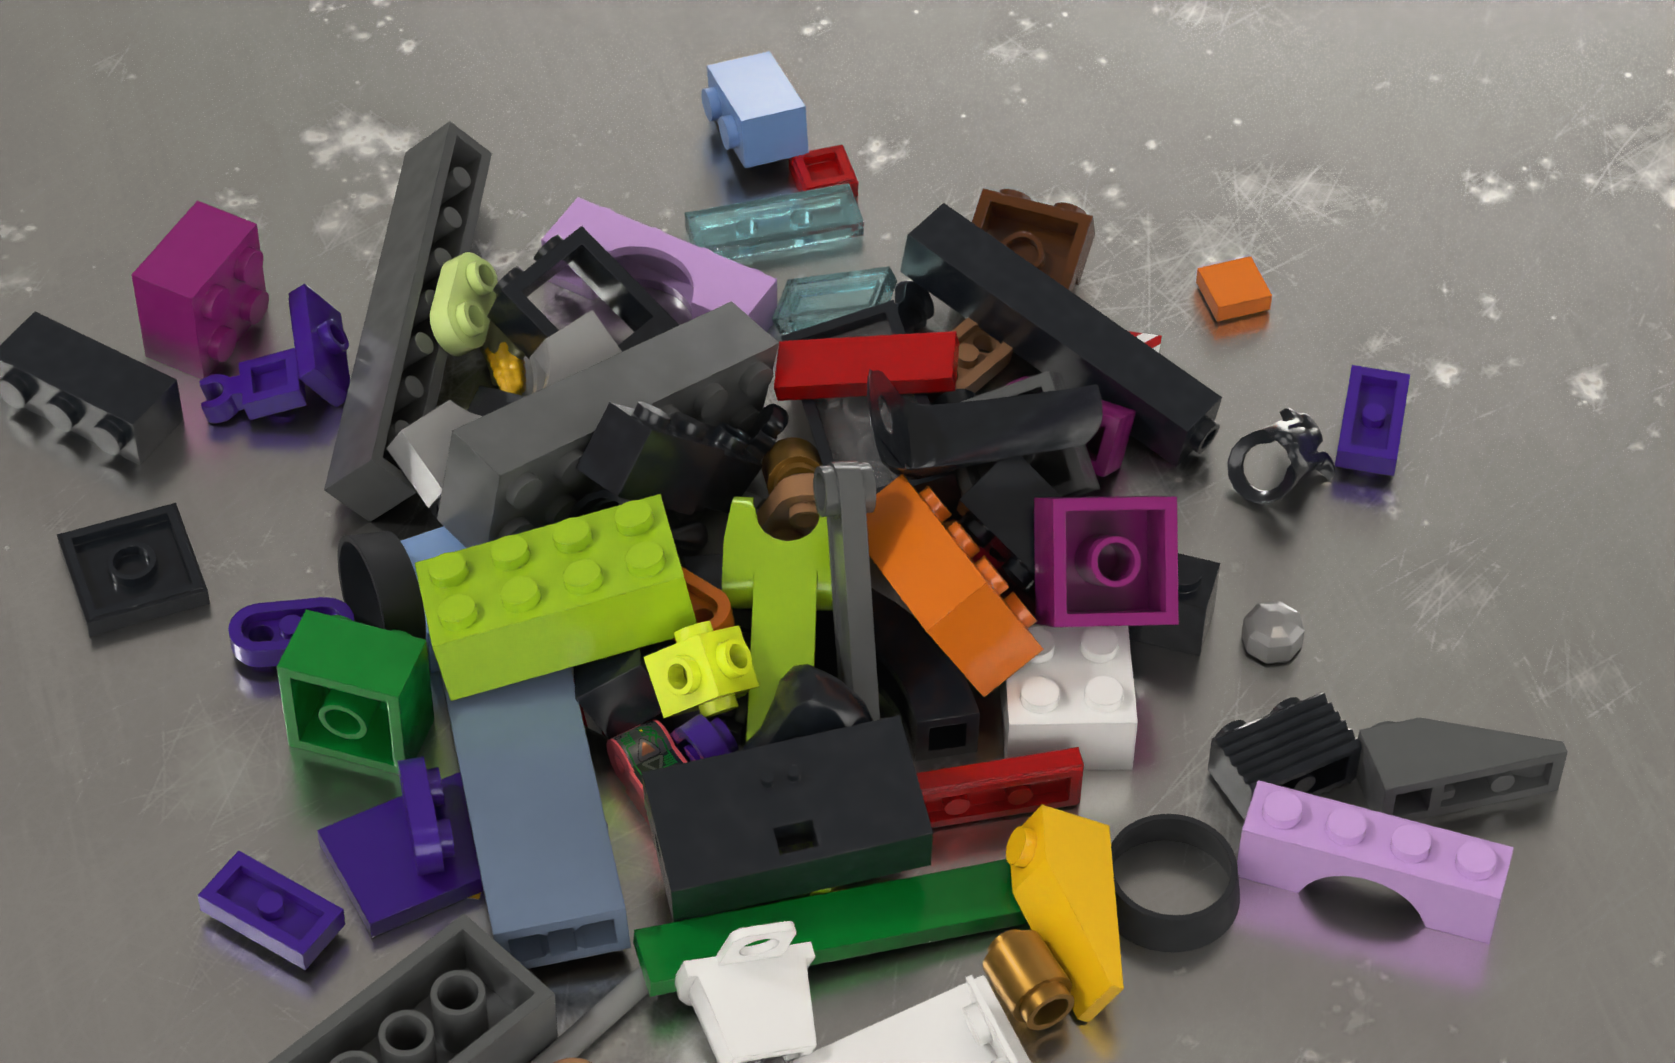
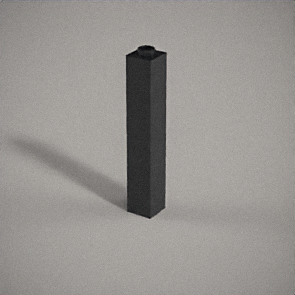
[900,203,1222,467]

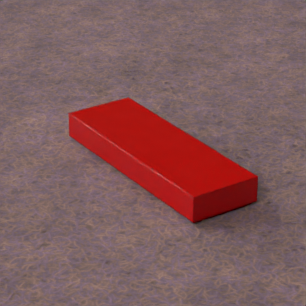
[774,331,960,401]
[916,747,1084,828]

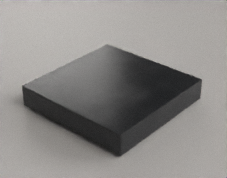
[57,503,210,637]

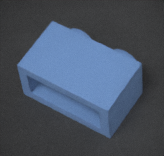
[701,51,809,168]

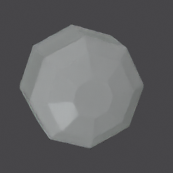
[1241,601,1305,663]

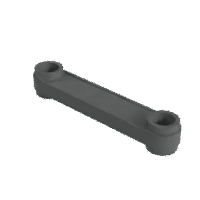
[813,460,886,721]

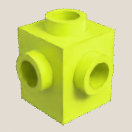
[644,621,760,718]

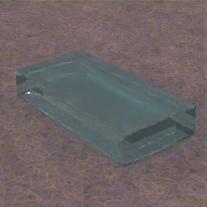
[772,266,897,334]

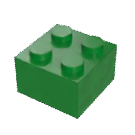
[277,609,434,775]

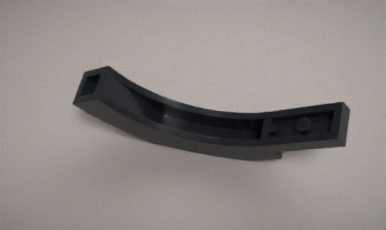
[683,554,980,761]

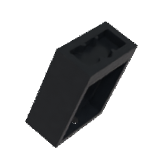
[487,226,679,360]

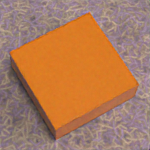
[1196,256,1272,321]

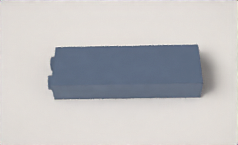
[439,667,631,969]

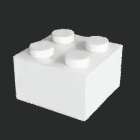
[1000,624,1138,770]

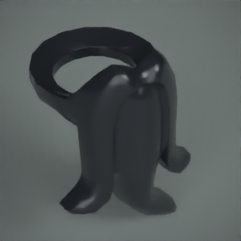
[1227,408,1335,504]

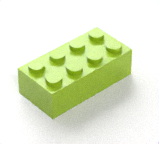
[415,494,697,701]

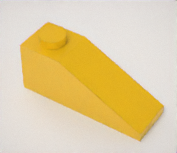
[1006,805,1124,1023]

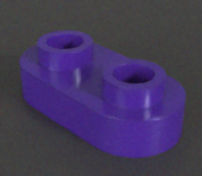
[228,597,355,667]
[670,714,739,762]
[397,756,455,876]

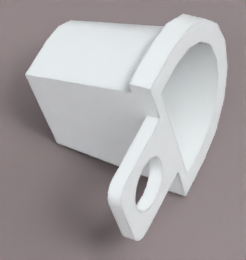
[675,921,817,1063]

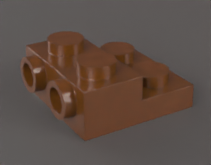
[972,188,1095,292]

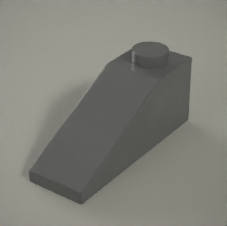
[1356,717,1568,821]

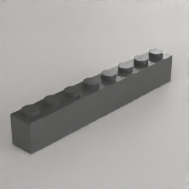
[324,121,492,522]

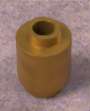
[762,437,823,495]
[983,929,1074,1030]

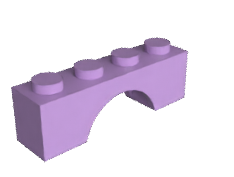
[541,197,777,332]
[1237,780,1514,944]

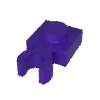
[199,348,307,424]

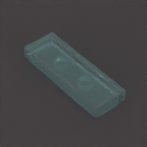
[685,183,864,260]

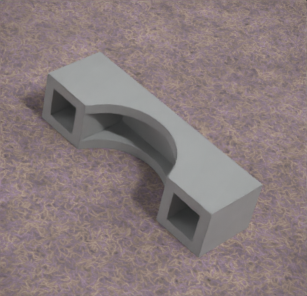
[386,310,622,508]

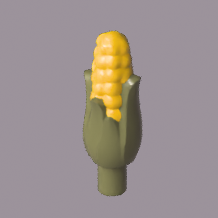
[479,294,526,395]

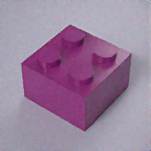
[131,200,269,379]
[1034,496,1179,627]

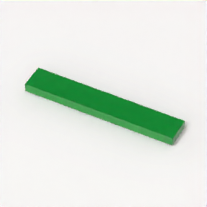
[633,859,1028,997]

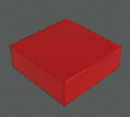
[789,144,858,207]

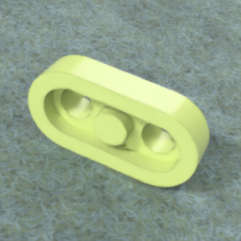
[430,252,498,356]

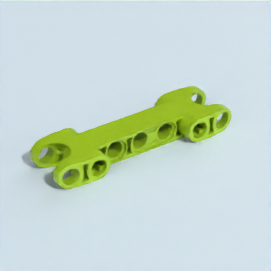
[722,497,834,896]

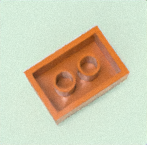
[866,474,1044,697]

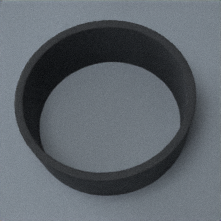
[338,531,426,640]
[1111,814,1240,953]

